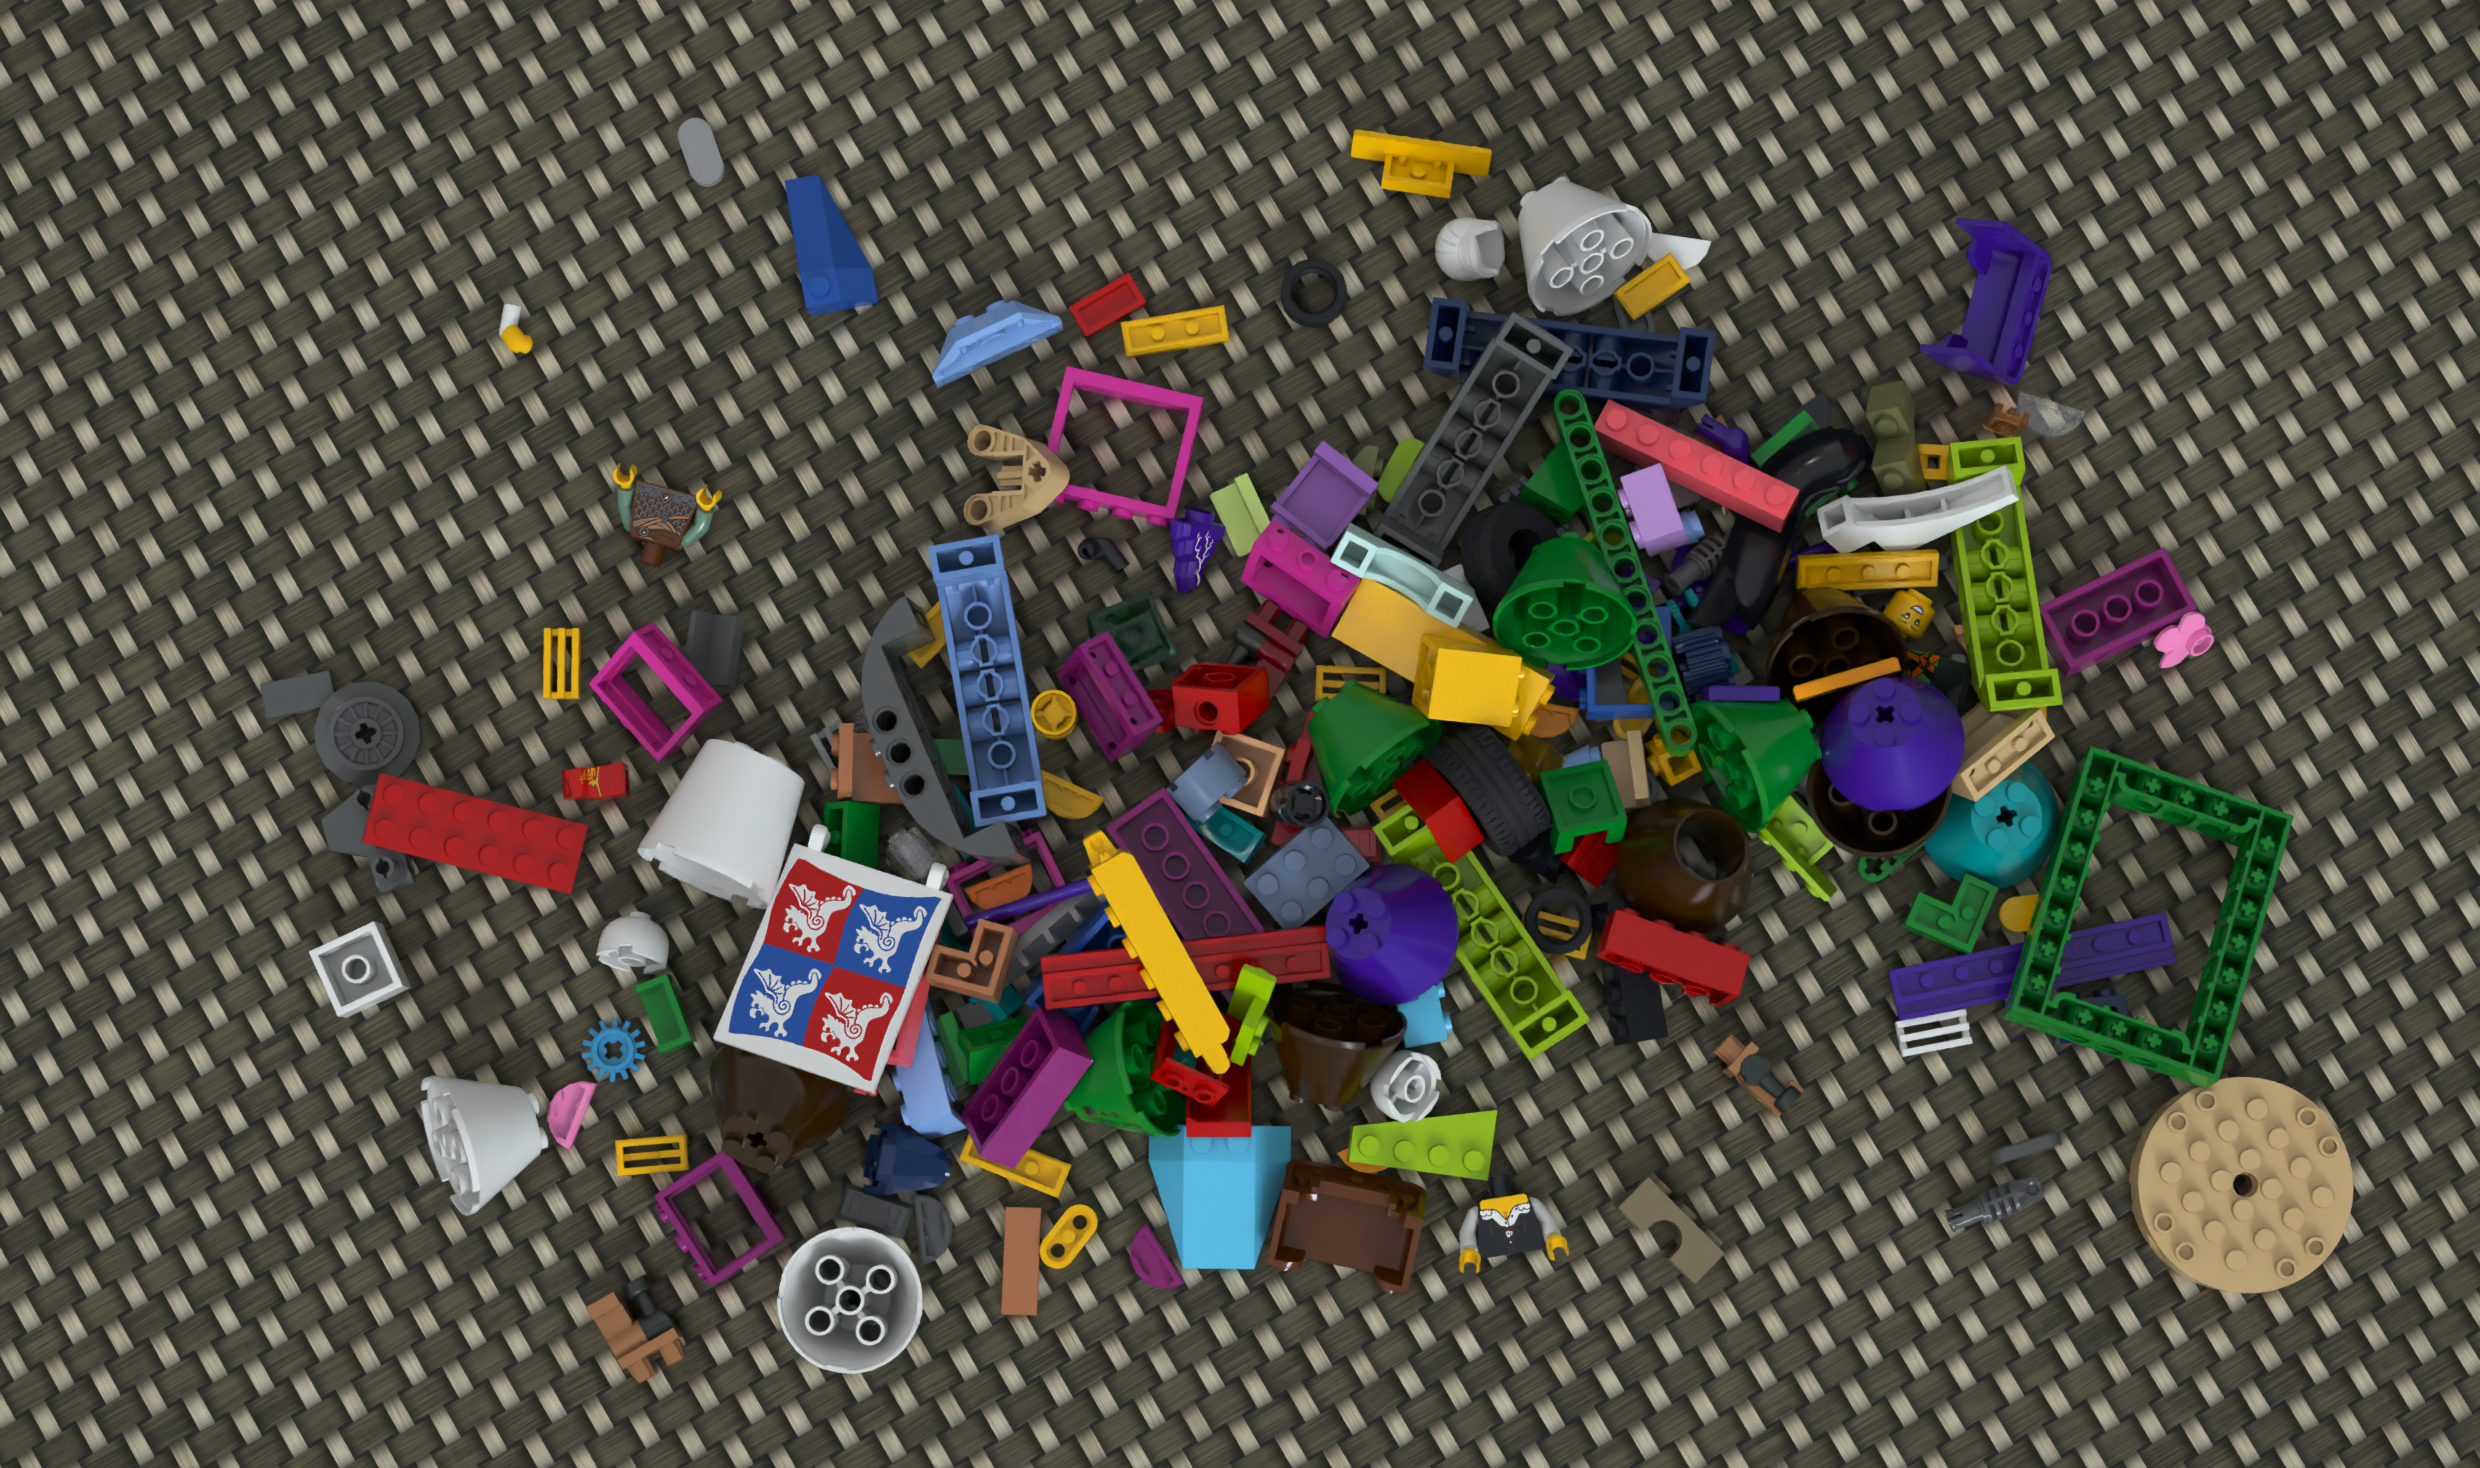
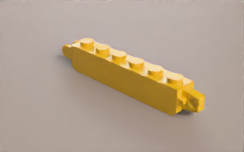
[1082,830,1230,1075]

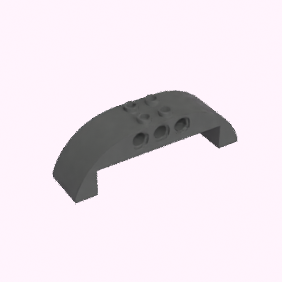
[1372,311,1574,568]
[861,596,1032,865]

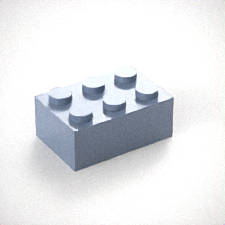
[1243,814,1370,929]

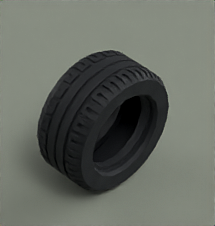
[1426,722,1551,857]

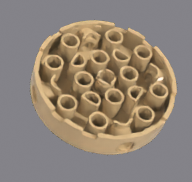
[2129,1077,2354,1293]

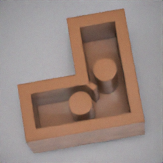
[925,919,1019,1004]

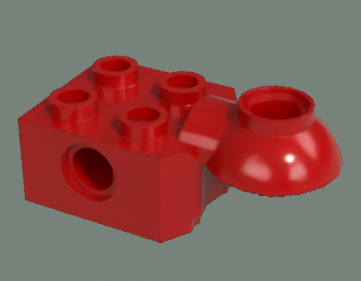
[1146,662,1270,735]

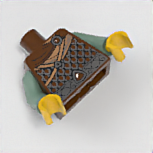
[613,463,722,568]

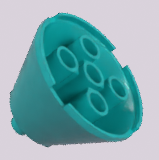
[1923,760,2060,889]

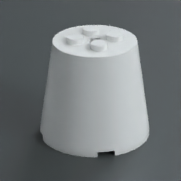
[637,739,805,909]

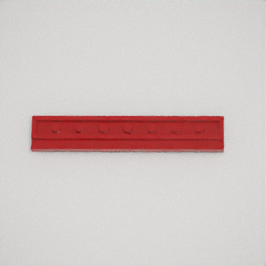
[1040,924,1331,1010]

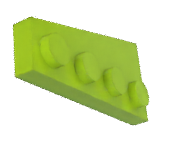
[1347,1110,1497,1181]

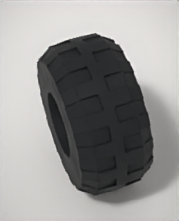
[1460,501,1560,607]

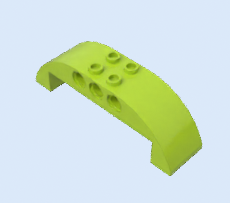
[1947,436,2063,712]
[1372,805,1590,1061]

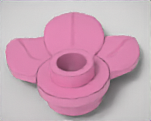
[2154,611,2214,668]

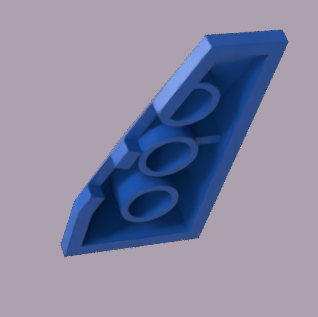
[785,174,879,316]

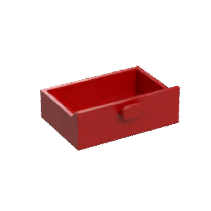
[1179,1047,1251,1137]

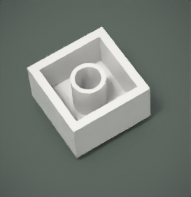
[309,921,411,1018]

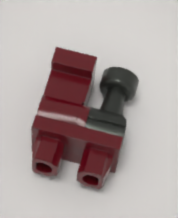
[1218,600,1309,703]

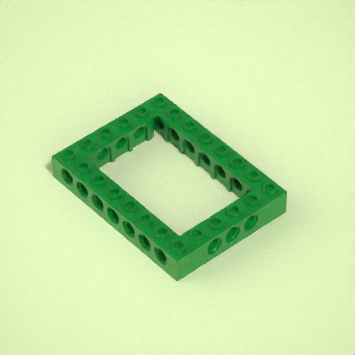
[2002,746,2294,1089]

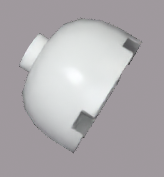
[596,912,669,974]
[1370,1050,1441,1123]

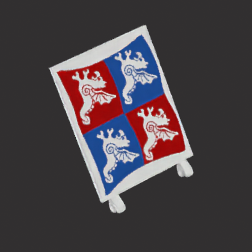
[713,824,953,1094]

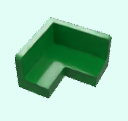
[1899,873,1998,955]

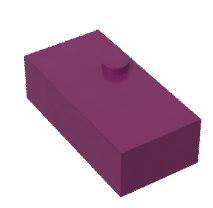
[2039,547,2198,678]
[961,1006,1093,1169]

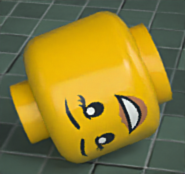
[1882,588,1935,640]

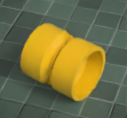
[1030,689,1079,740]

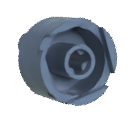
[1165,741,1248,823]

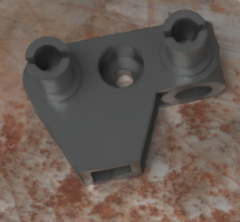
[321,784,416,893]

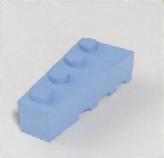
[892,996,967,1141]

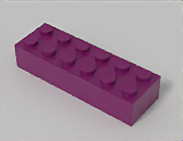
[1106,787,1265,1004]

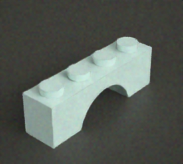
[1330,523,1475,629]

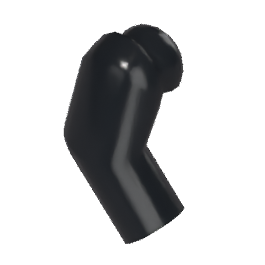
[1078,537,1130,574]

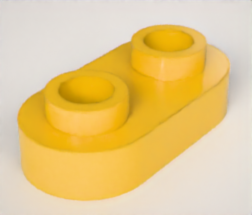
[1039,1204,1098,1269]

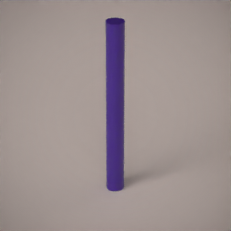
[965,878,1093,930]

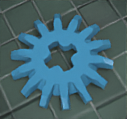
[582,1018,646,1082]

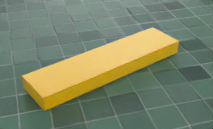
[1796,549,1939,591]

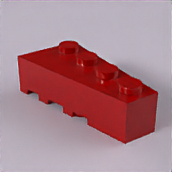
[1596,908,1750,1008]

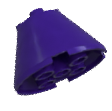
[1820,675,1965,812]
[1325,863,1459,1005]

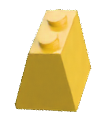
[1411,634,1525,727]

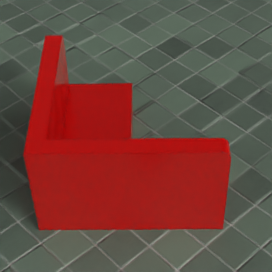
[1392,759,1485,863]

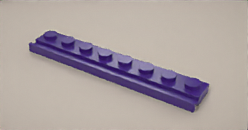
[1887,912,2178,1021]

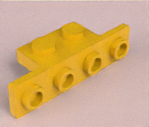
[1351,130,1492,199]

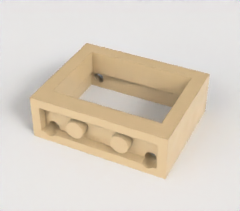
[1952,702,2055,802]

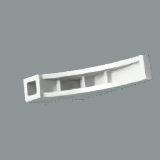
[1816,465,2019,553]

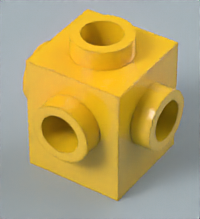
[1644,730,1702,786]

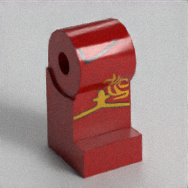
[562,762,631,800]

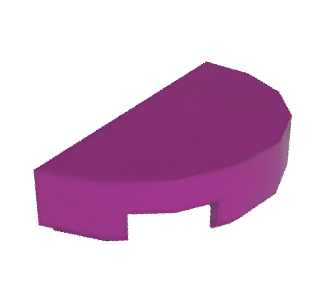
[1130,1223,1185,1288]

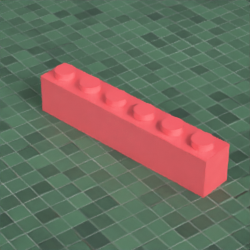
[1594,399,1800,533]

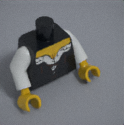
[1459,1174,1569,1273]

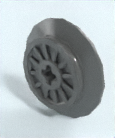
[314,681,421,786]

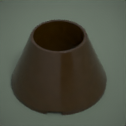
[1615,798,1752,935]

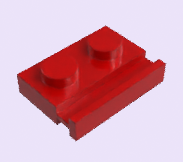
[1559,822,1628,888]

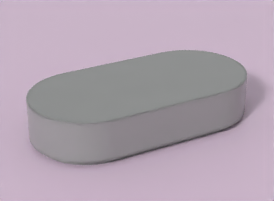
[678,118,725,187]

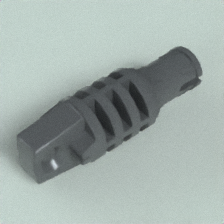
[1664,529,1731,596]
[1944,1176,2045,1232]

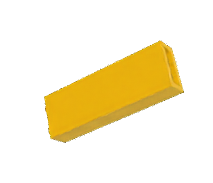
[1332,578,1556,741]

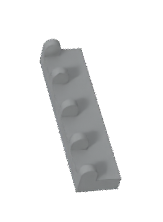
[1004,891,1107,988]

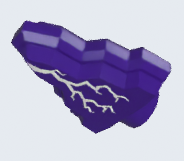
[1169,507,1226,594]

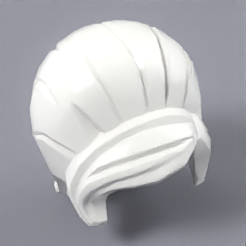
[1435,217,1505,281]

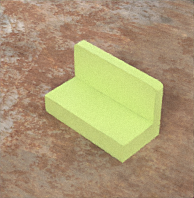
[1210,473,1270,557]

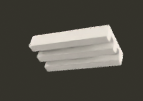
[1894,1008,1973,1057]

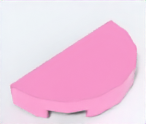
[547,1081,597,1150]

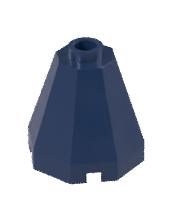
[863,1121,952,1195]

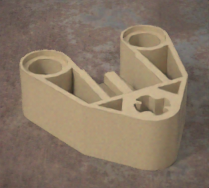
[964,424,1070,531]

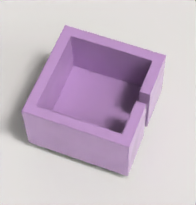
[1617,463,1690,557]

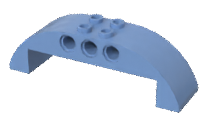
[928,534,1047,828]

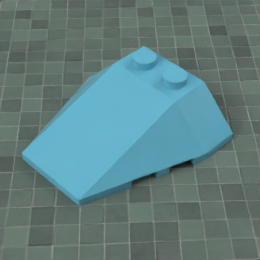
[1149,1125,1291,1269]

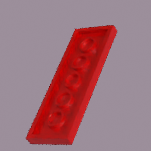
[361,773,588,894]

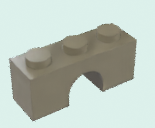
[1615,1177,1725,1284]

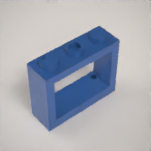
[1578,607,1674,719]

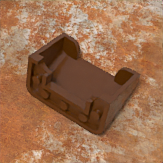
[1267,1160,1427,1294]

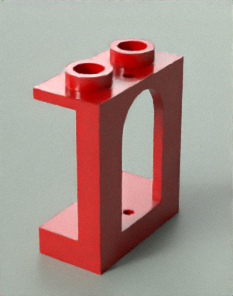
[1149,1011,1243,1107]

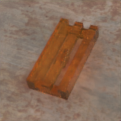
[1981,402,2031,437]

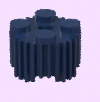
[1672,625,1736,704]

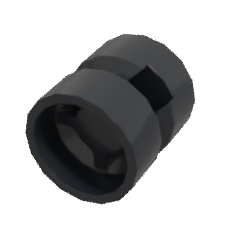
[1271,780,1330,827]

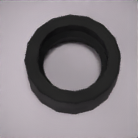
[1281,258,1347,328]
[1524,887,1593,955]

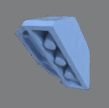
[932,300,1064,388]

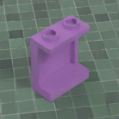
[1270,441,1379,555]

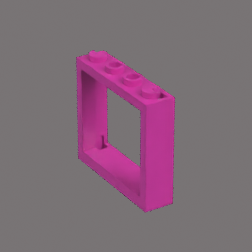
[1047,366,1204,527]

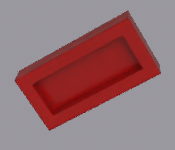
[1069,273,1147,339]

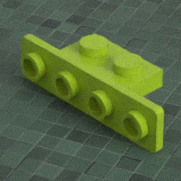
[1757,791,1837,902]
[1226,964,1277,1066]

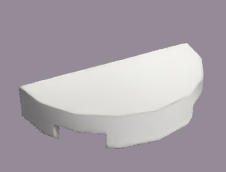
[1647,233,1711,271]

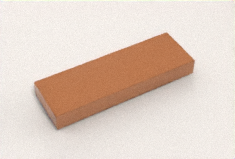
[1001,1206,1042,1316]

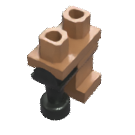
[1713,1034,1803,1117]
[586,1274,687,1383]

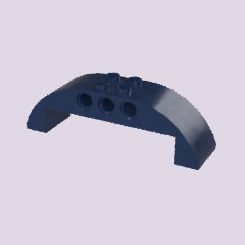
[1423,297,1716,409]

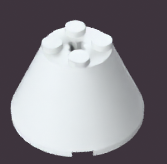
[1518,177,1652,316]
[421,1076,548,1216]
[777,1227,923,1374]

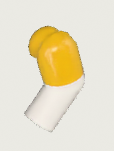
[499,304,533,354]

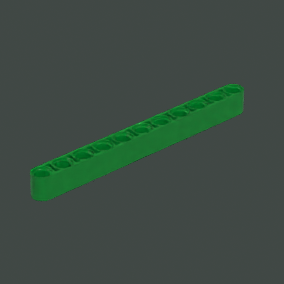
[1553,389,1697,757]

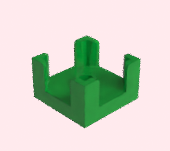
[1536,759,1628,854]

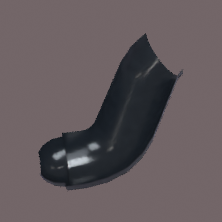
[1718,426,1866,631]

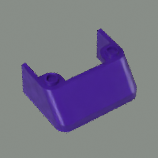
[1919,218,2052,385]

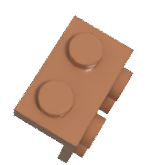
[831,723,909,804]

